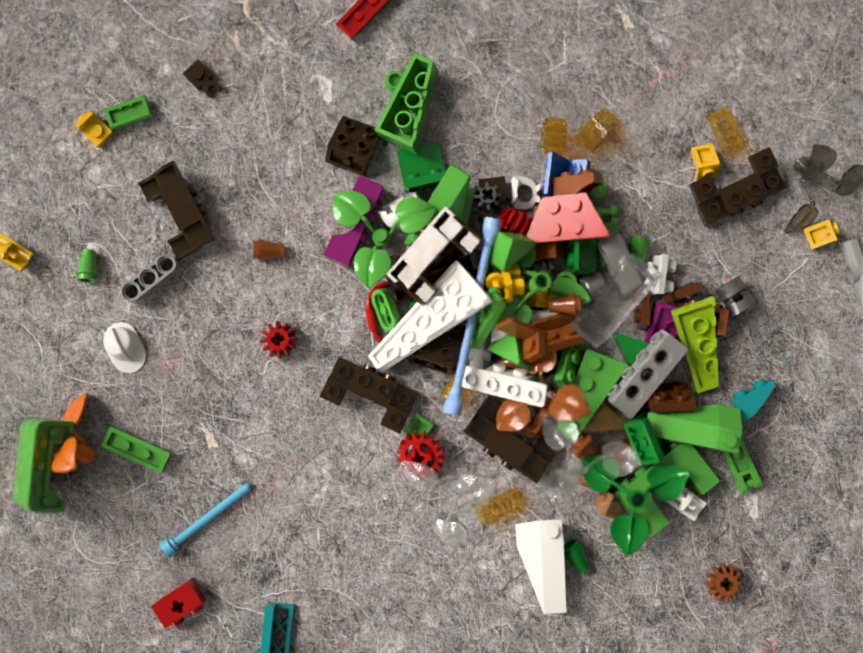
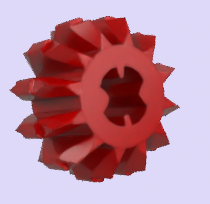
[498,207,533,236]
[260,321,298,359]

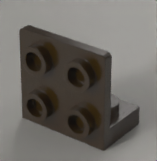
[325,116,380,177]
[409,325,465,375]

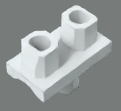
[640,254,677,295]
[667,487,707,521]

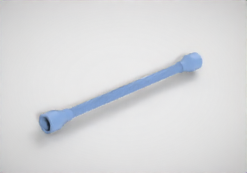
[443,217,502,416]

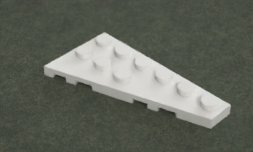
[368,260,493,372]

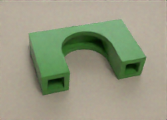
[614,441,720,537]

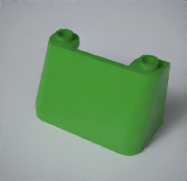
[13,417,74,513]

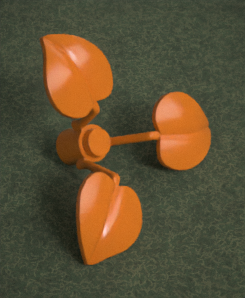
[51,393,95,473]

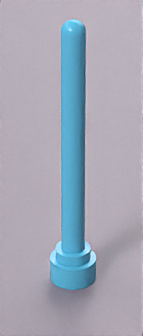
[159,483,251,558]

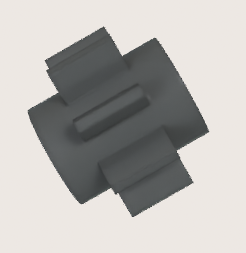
[473,182,502,211]
[530,259,557,284]

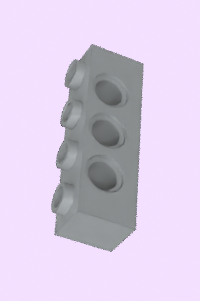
[606,329,689,419]

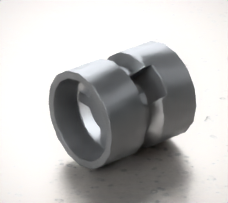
[715,276,756,317]

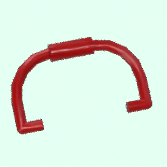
[365,281,389,343]

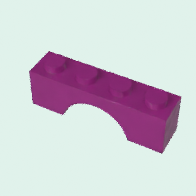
[324,175,386,268]

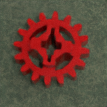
[397,431,446,478]

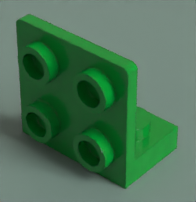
[397,142,446,193]
[566,238,597,275]
[623,407,667,465]

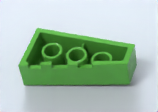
[374,53,439,155]
[553,349,628,440]

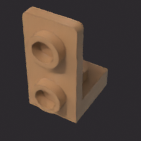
[593,492,625,520]

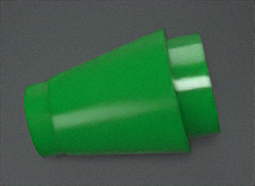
[564,539,591,574]

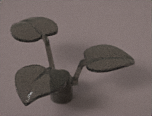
[783,144,863,234]

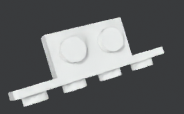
[461,363,548,407]

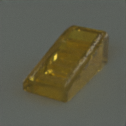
[707,107,746,157]
[474,487,525,525]

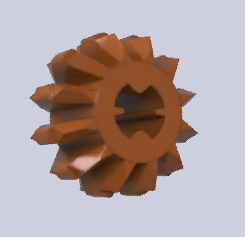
[705,563,744,602]

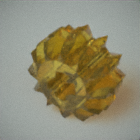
[540,117,567,154]

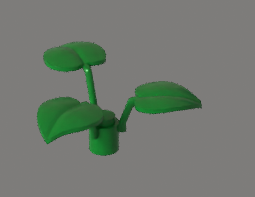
[581,455,690,556]

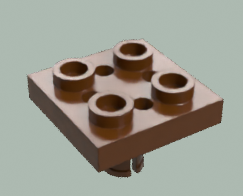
[646,381,696,412]

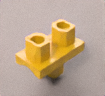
[0,232,34,272]
[485,265,524,303]

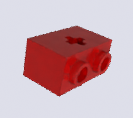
[150,578,207,629]

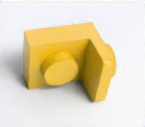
[75,111,114,148]
[691,143,720,180]
[804,219,841,249]
[519,285,552,309]

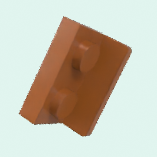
[532,313,585,353]

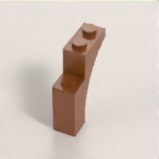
[534,170,603,260]

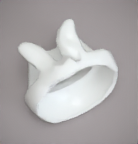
[506,176,542,210]

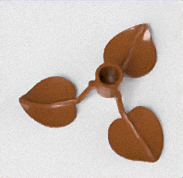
[496,351,591,432]

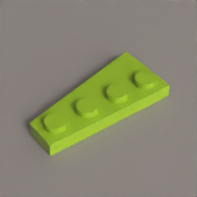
[671,296,719,393]

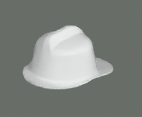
[103,322,146,373]

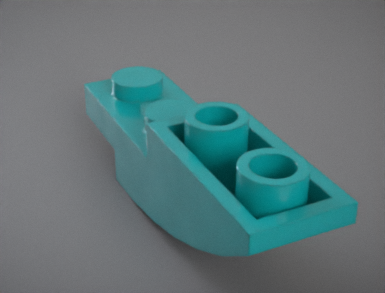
[729,379,775,425]

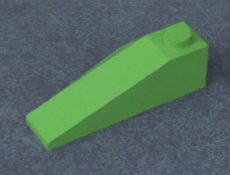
[404,164,471,245]
[647,404,742,454]

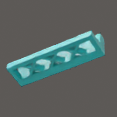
[260,602,294,653]

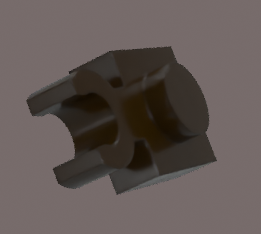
[182,59,222,99]

